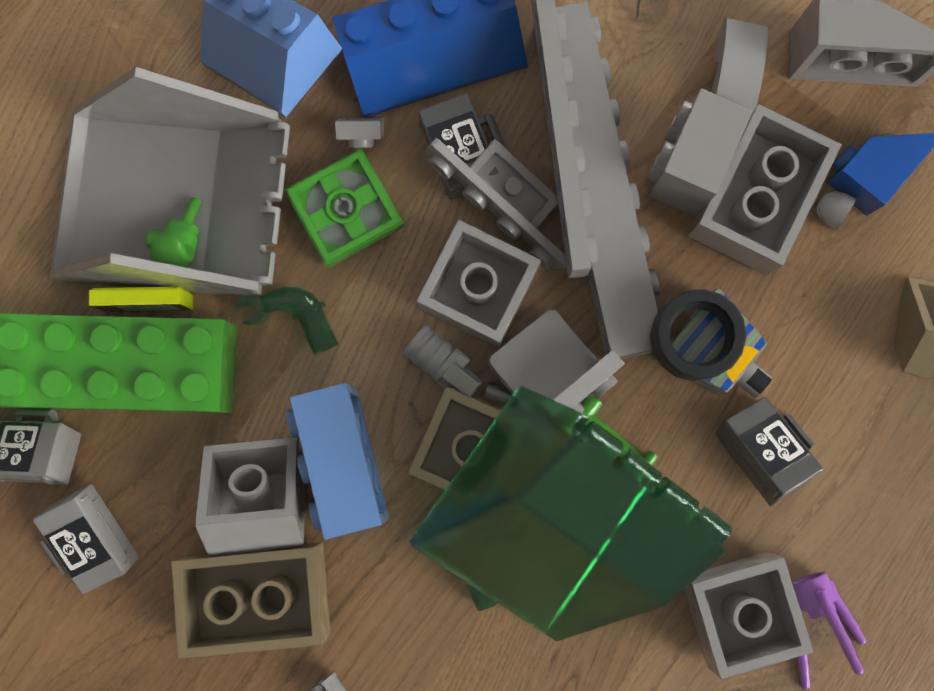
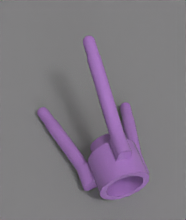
[792,572,866,690]

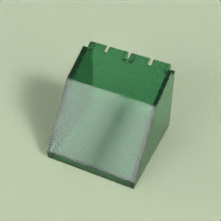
[409,385,732,642]

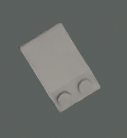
[789,0,934,87]

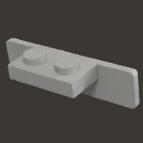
[424,138,567,270]

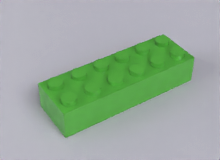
[0,314,237,414]

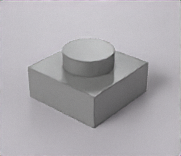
[335,118,384,148]

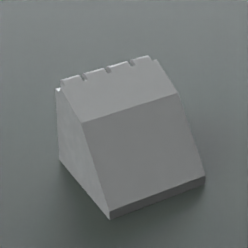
[49,67,290,295]

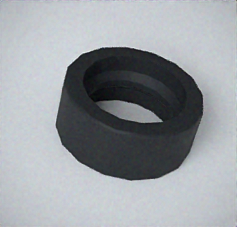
[650,289,747,381]

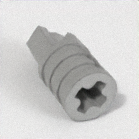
[402,324,483,397]

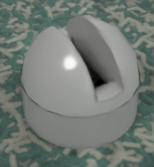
[817,191,856,231]

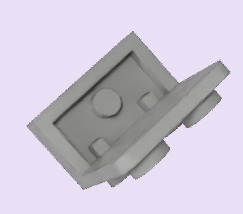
[488,310,625,431]

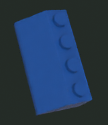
[332,0,528,118]

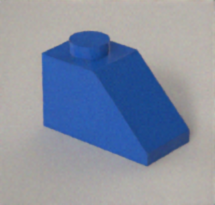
[827,133,934,216]

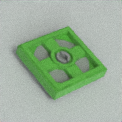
[284,148,405,269]

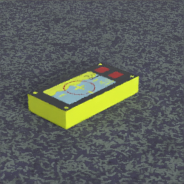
[89,286,193,312]

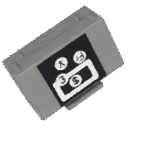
[0,409,82,485]
[33,484,138,594]

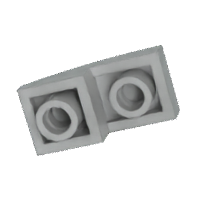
[711,18,768,110]

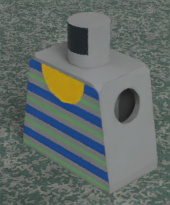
[655,288,773,398]

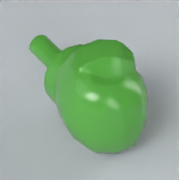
[145,197,202,268]

